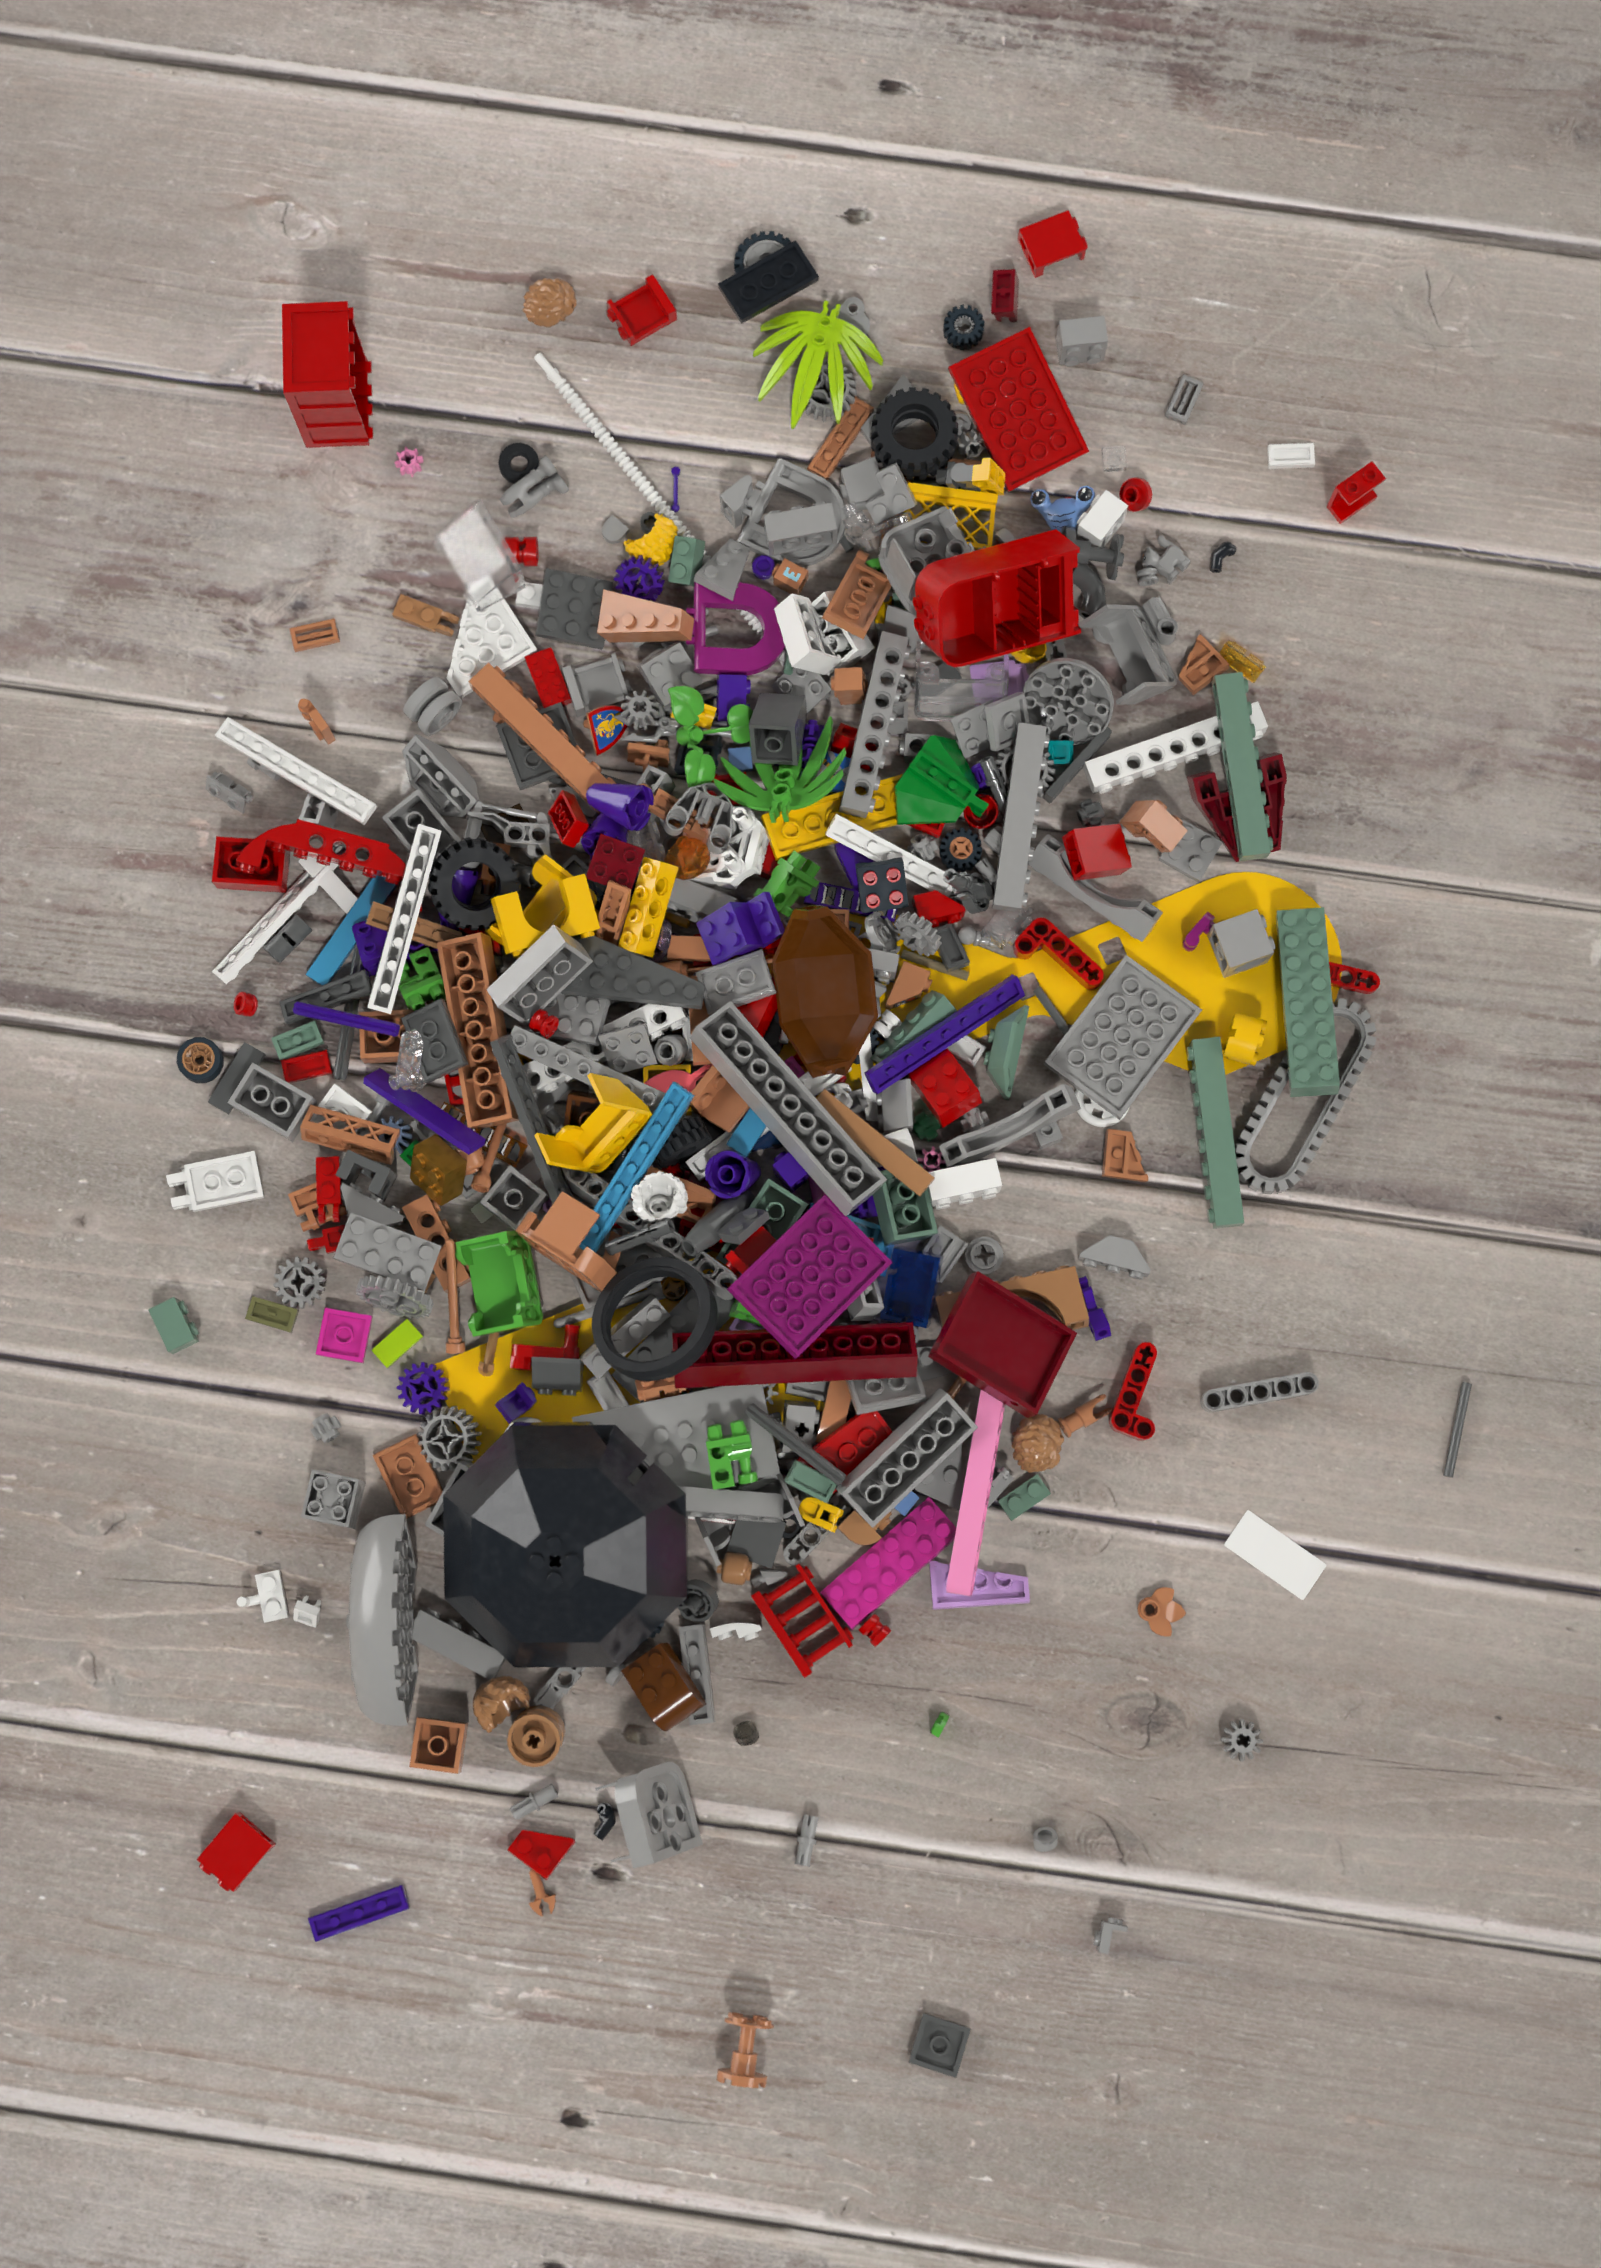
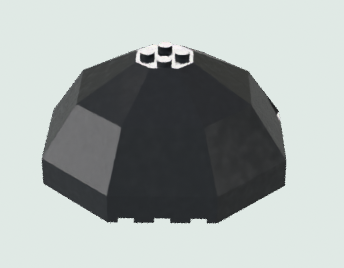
[443,1421,689,1667]

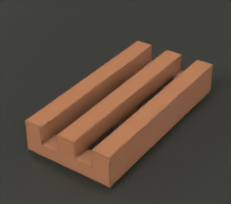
[289,619,340,652]

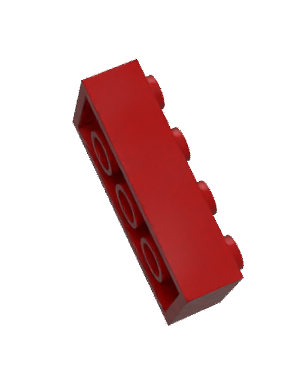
[525,647,572,708]
[548,790,589,848]

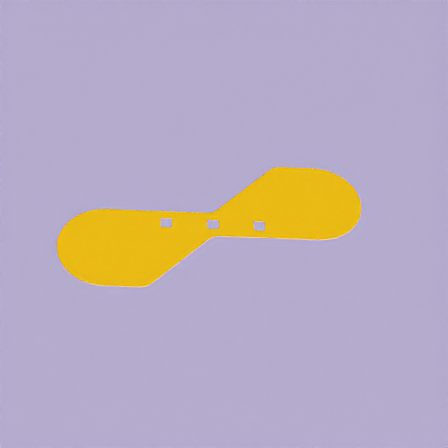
[765,872,1342,1099]

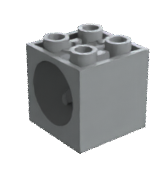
[1207,909,1275,978]
[301,1470,366,1529]

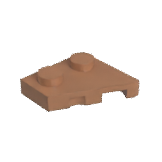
[1179,634,1229,695]
[1102,1129,1148,1182]

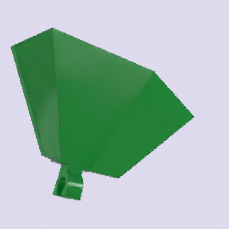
[895,735,989,825]

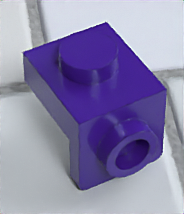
[495,1382,537,1424]

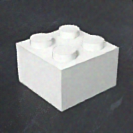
[1075,490,1128,548]

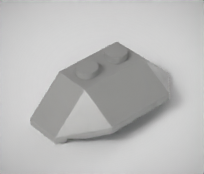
[402,734,479,817]

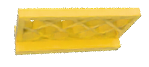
[902,482,998,550]

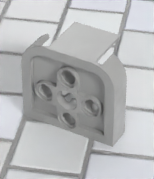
[878,506,975,615]
[595,1762,703,1869]

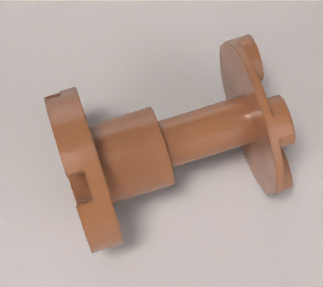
[716,2012,774,2088]

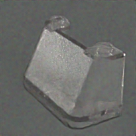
[432,499,526,612]

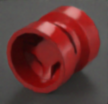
[858,1613,892,1647]

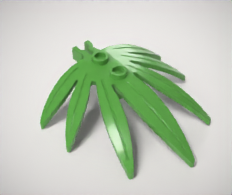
[713,716,846,823]

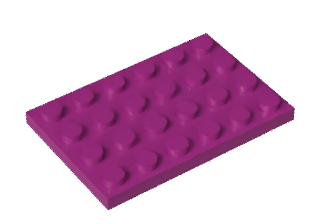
[727,1195,893,1359]

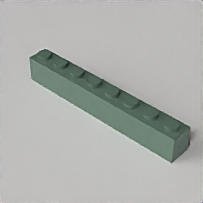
[1212,672,1273,861]
[1186,1037,1244,1229]

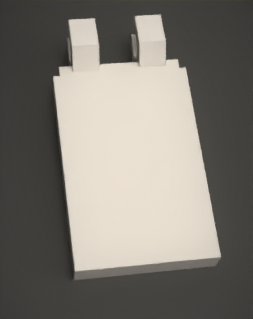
[166,1151,264,1212]

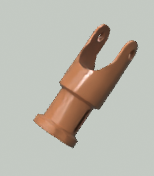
[1057,1394,1113,1438]

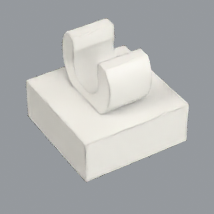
[293,1595,321,1628]

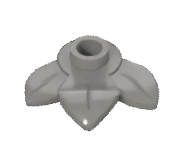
[828,297,870,336]

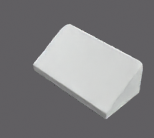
[885,1128,918,1164]

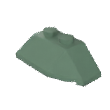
[983,1005,1029,1101]

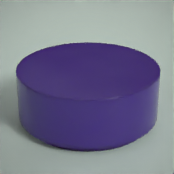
[752,555,775,580]

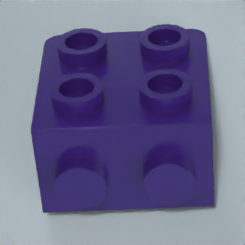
[352,920,412,977]

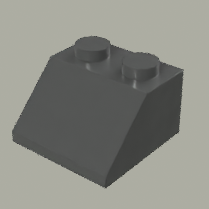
[532,1357,584,1396]

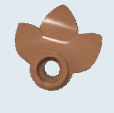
[1137,1587,1186,1637]

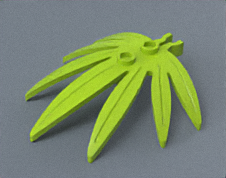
[753,300,883,429]

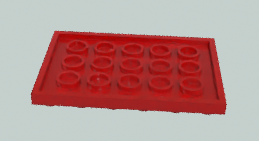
[948,327,1089,492]

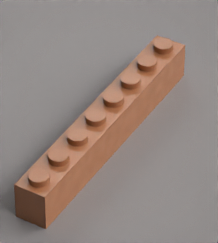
[468,662,616,815]

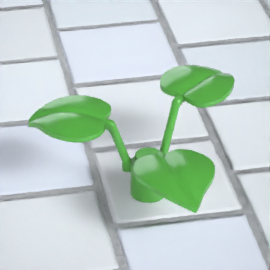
[668,686,753,787]

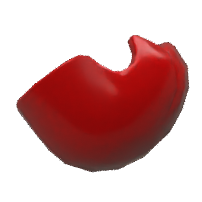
[963,794,998,829]

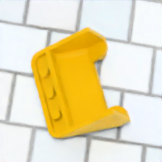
[484,854,597,956]

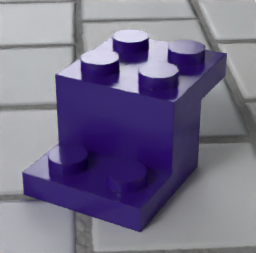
[696,892,785,965]

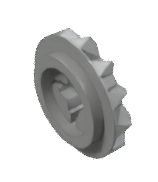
[965,1237,1003,1275]

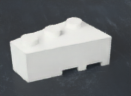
[774,593,843,675]

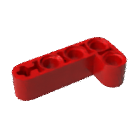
[1013,917,1104,990]
[1109,1342,1157,1441]

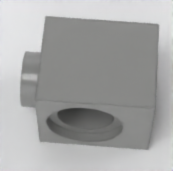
[899,733,932,763]

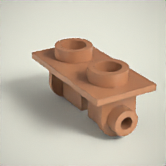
[635,1376,686,1402]

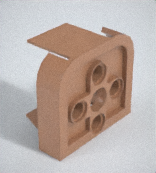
[515,1191,621,1292]

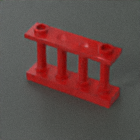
[751,1564,854,1678]

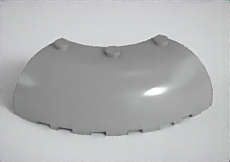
[346,1514,419,1726]

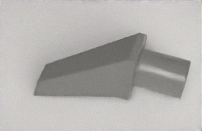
[751,1569,790,1587]

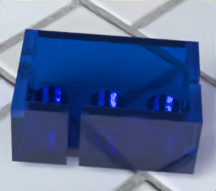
[880,1246,944,1328]

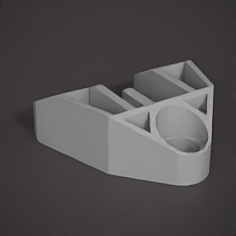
[663,783,733,854]

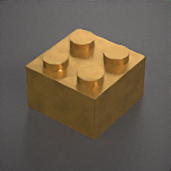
[410,1134,467,1206]

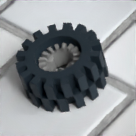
[943,304,985,350]

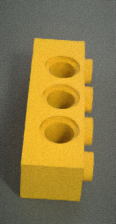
[618,857,679,958]

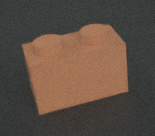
[831,667,868,705]

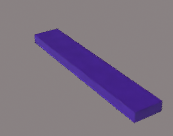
[363,1068,486,1155]

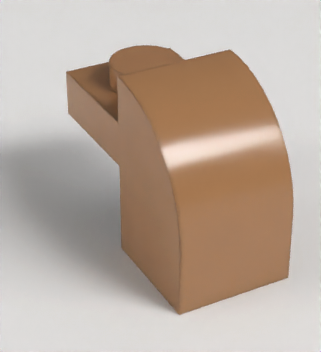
[837,1510,892,1546]

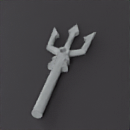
[613,697,731,743]

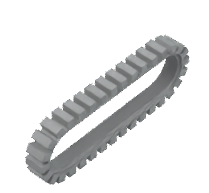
[1235,998,1376,1195]

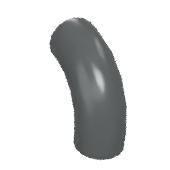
[1073,564,1106,619]

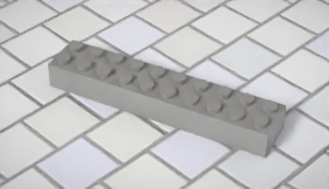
[690,1001,887,1217]

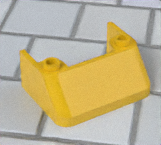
[534,1073,652,1173]

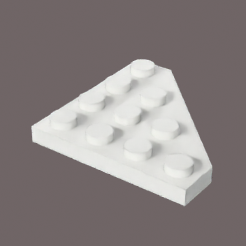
[447,575,538,698]

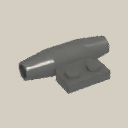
[681,1189,770,1256]

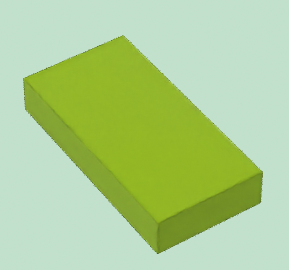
[371,1319,423,1369]

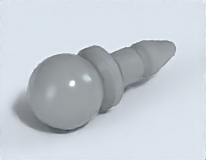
[958,926,1002,948]

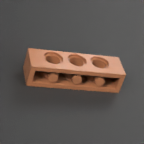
[402,1194,471,1293]

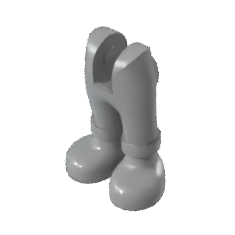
[500,456,569,518]

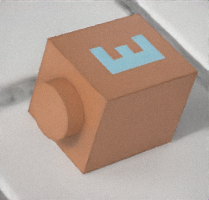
[772,558,809,595]

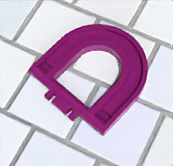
[686,582,785,676]

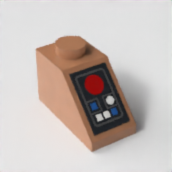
[886,961,932,1010]

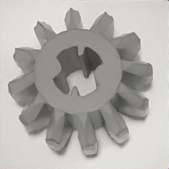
[621,690,660,730]
[1221,1719,1263,1762]

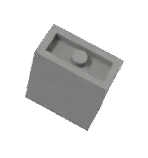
[562,652,632,717]

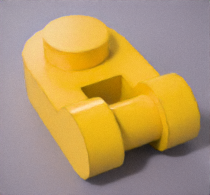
[799,1497,844,1533]

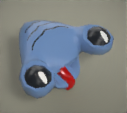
[1030,486,1095,533]

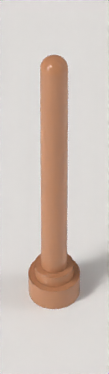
[471,1123,507,1193]
[445,1239,465,1354]

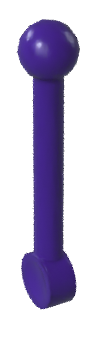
[671,467,680,513]

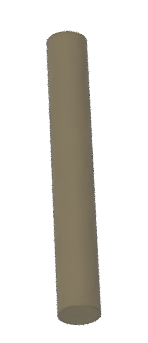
[901,949,970,981]

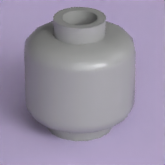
[654,1034,688,1066]

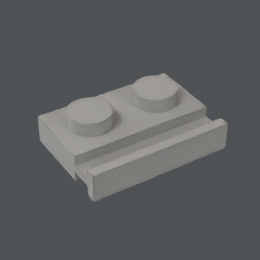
[913,1225,969,1284]

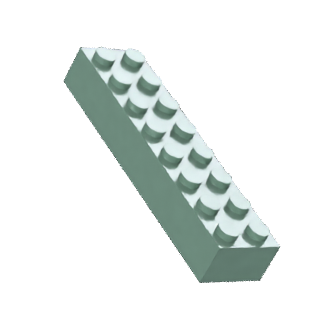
[1276,907,1340,1097]

